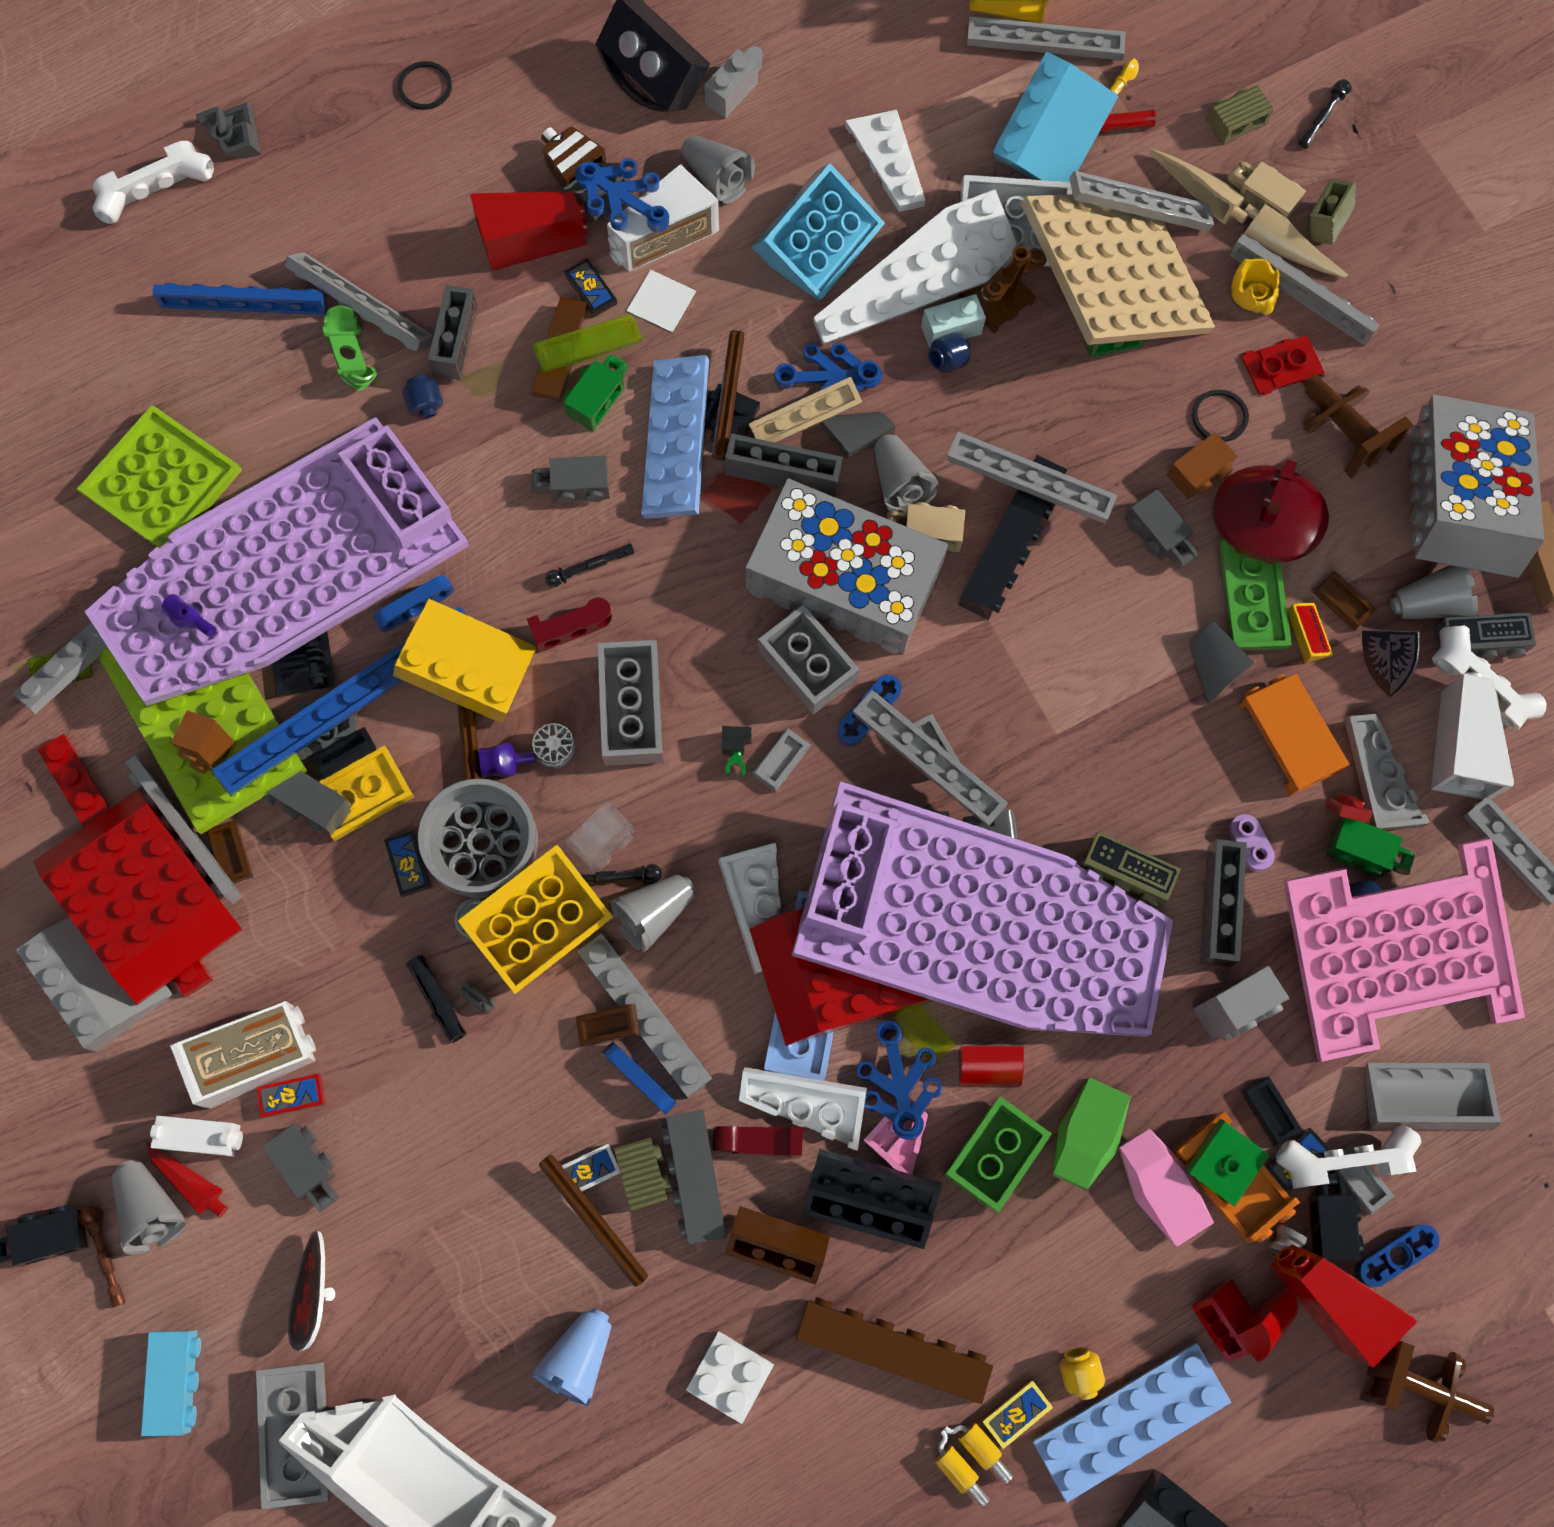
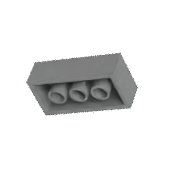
[597,640,663,766]

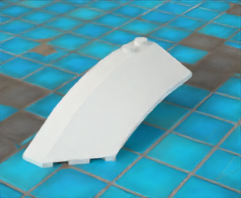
[279,1394,556,1527]

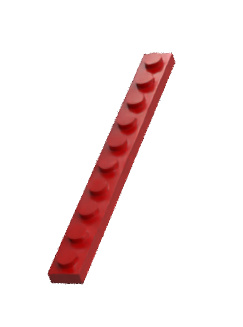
[37,733,213,997]

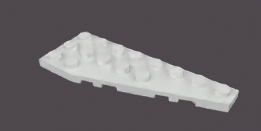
[813,189,1017,345]

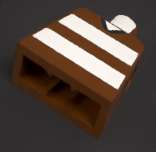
[541,127,606,188]

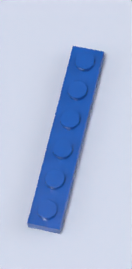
[152,283,327,315]

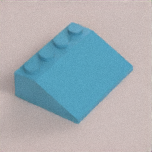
[993,51,1119,182]
[752,163,885,301]

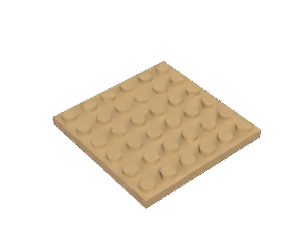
[1021,194,1215,345]

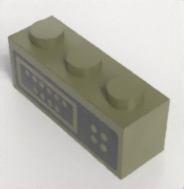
[1080,831,1181,907]

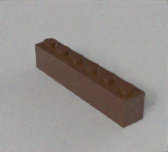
[795,1297,993,1404]

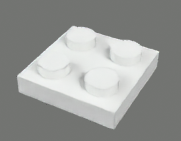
[686,1331,774,1424]

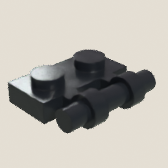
[704,384,760,443]

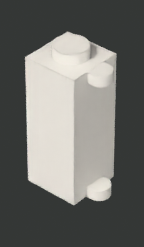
[150,1116,243,1157]

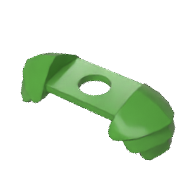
[323,305,377,391]

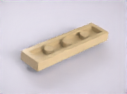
[749,377,863,443]

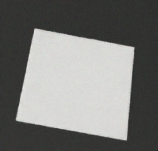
[627,270,696,332]

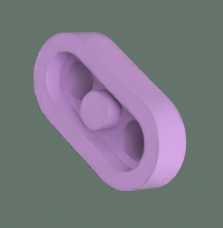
[1228,814,1275,872]

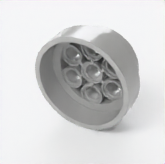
[418,779,538,898]

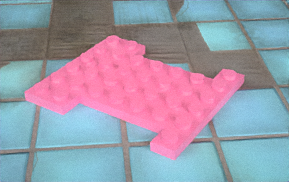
[1283,838,1525,1062]

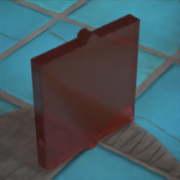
[703,470,771,524]

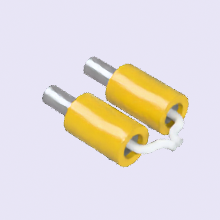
[934,1422,1013,1507]

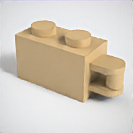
[1228,161,1306,219]
[886,502,965,552]

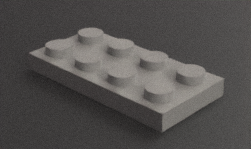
[256,1362,331,1510]

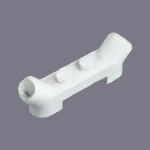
[92,141,214,224]
[1432,625,1546,731]
[1276,1126,1422,1188]

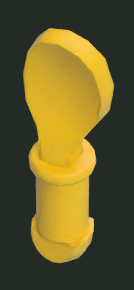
[1109,58,1139,95]

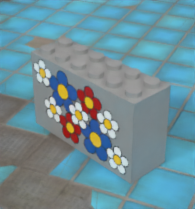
[1408,394,1544,578]
[745,479,949,654]

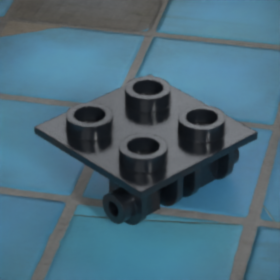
[272,631,335,697]

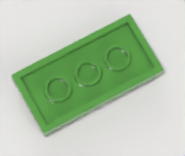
[1218,540,1292,651]

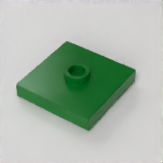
[1185,1119,1269,1207]

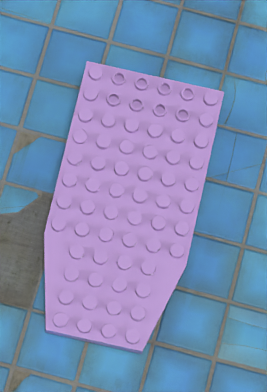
[85,417,469,706]
[791,781,1173,1037]

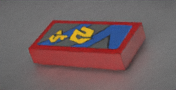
[256,1073,325,1119]

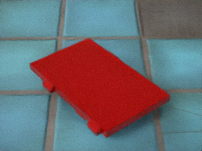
[1241,335,1325,395]

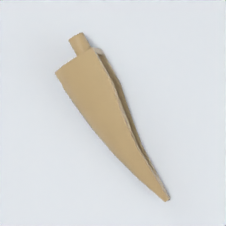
[1149,149,1249,225]
[1244,203,1348,278]

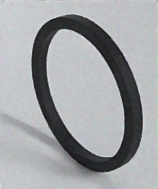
[398,61,452,110]
[1193,390,1249,442]

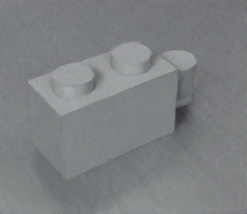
[704,46,763,119]

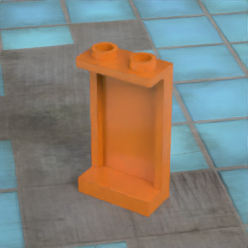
[1239,674,1350,796]
[1172,1111,1300,1244]

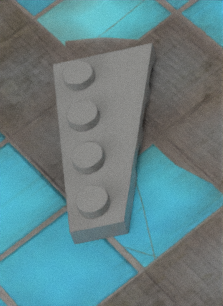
[1344,714,1430,830]

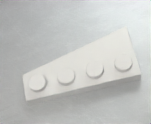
[845,110,926,212]
[718,843,781,974]
[739,1067,867,1151]

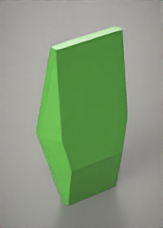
[1052,1077,1131,1191]

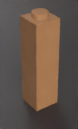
[1527,500,1554,609]

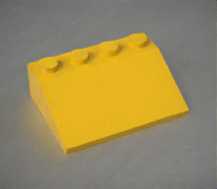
[393,599,537,724]
[457,844,613,994]

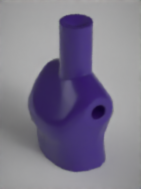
[161,594,216,637]
[479,743,536,779]

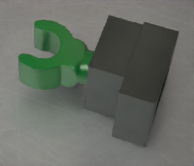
[722,726,752,777]

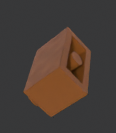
[1167,432,1237,500]
[170,710,234,774]

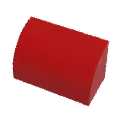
[958,1046,1024,1087]
[1191,1279,1254,1363]
[1236,1288,1298,1362]

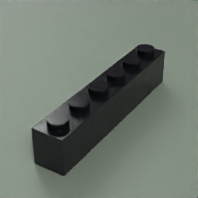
[958,455,1068,620]

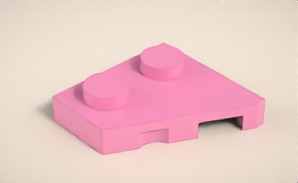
[863,1097,928,1174]

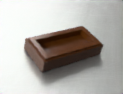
[1313,571,1377,631]
[206,820,254,884]
[576,1004,640,1047]

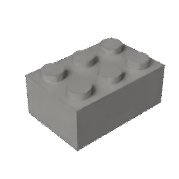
[758,605,860,715]
[1193,966,1290,1041]

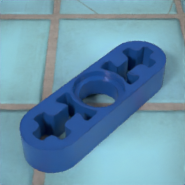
[373,575,454,632]
[837,675,902,746]
[602,1041,677,1115]
[1355,1225,1440,1287]

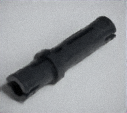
[406,955,467,1044]

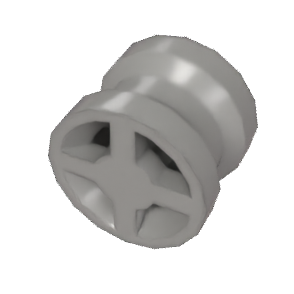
[1268,1225,1308,1254]

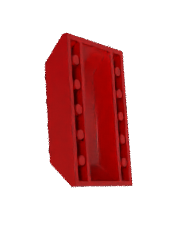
[33,790,243,1005]
[749,908,934,1046]

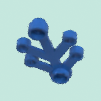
[575,158,669,232]
[774,342,882,396]
[856,1020,943,1140]

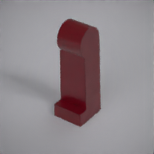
[527,597,612,653]
[713,1126,803,1157]

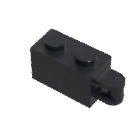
[1308,1173,1364,1261]
[0,1205,88,1266]

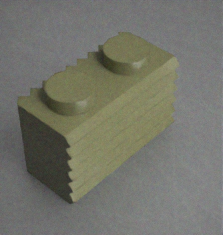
[1207,86,1274,144]
[1309,178,1356,245]
[614,1137,672,1211]

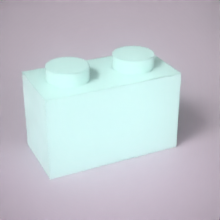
[921,294,986,348]

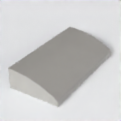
[1365,1063,1501,1130]

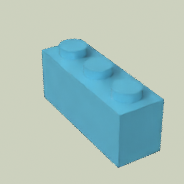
[141,1330,201,1436]

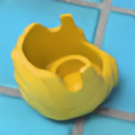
[1231,258,1280,316]

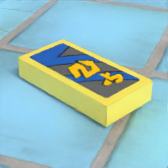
[982,1380,1053,1449]

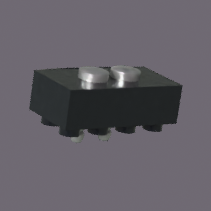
[595,0,710,112]

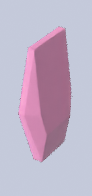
[1118,1129,1214,1247]

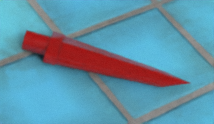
[146,1141,228,1218]

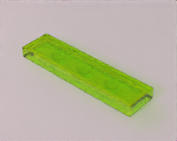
[532,314,643,372]

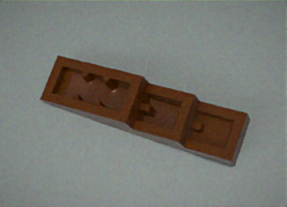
[532,297,587,401]

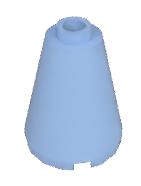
[531,1308,612,1407]

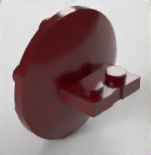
[1213,459,1329,564]

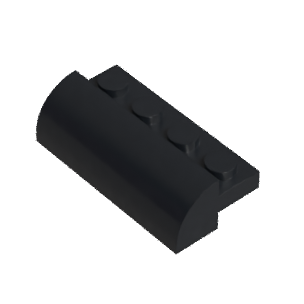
[802,1149,942,1249]

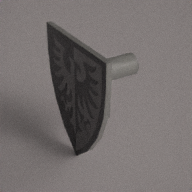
[1362,630,1419,698]

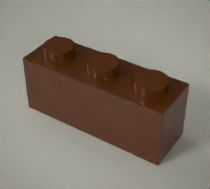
[724,1206,830,1285]

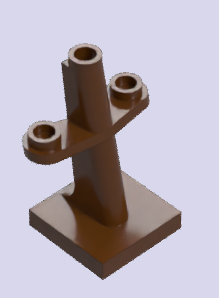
[958,245,1047,333]
[1303,374,1413,479]
[1359,1341,1494,1443]

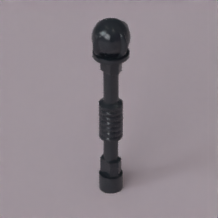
[1299,79,1352,149]
[545,543,634,587]
[580,864,662,884]

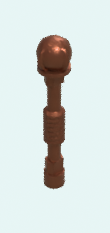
[78,1206,126,1308]

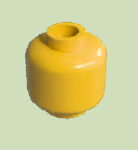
[1059,1347,1105,1400]

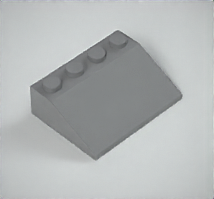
[16,918,174,1052]

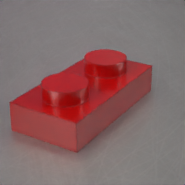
[1325,793,1372,823]

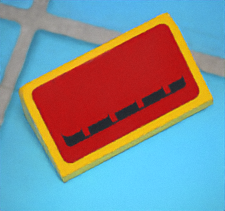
[1287,603,1333,663]

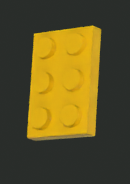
[318,745,414,841]

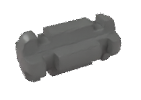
[459,981,497,1014]

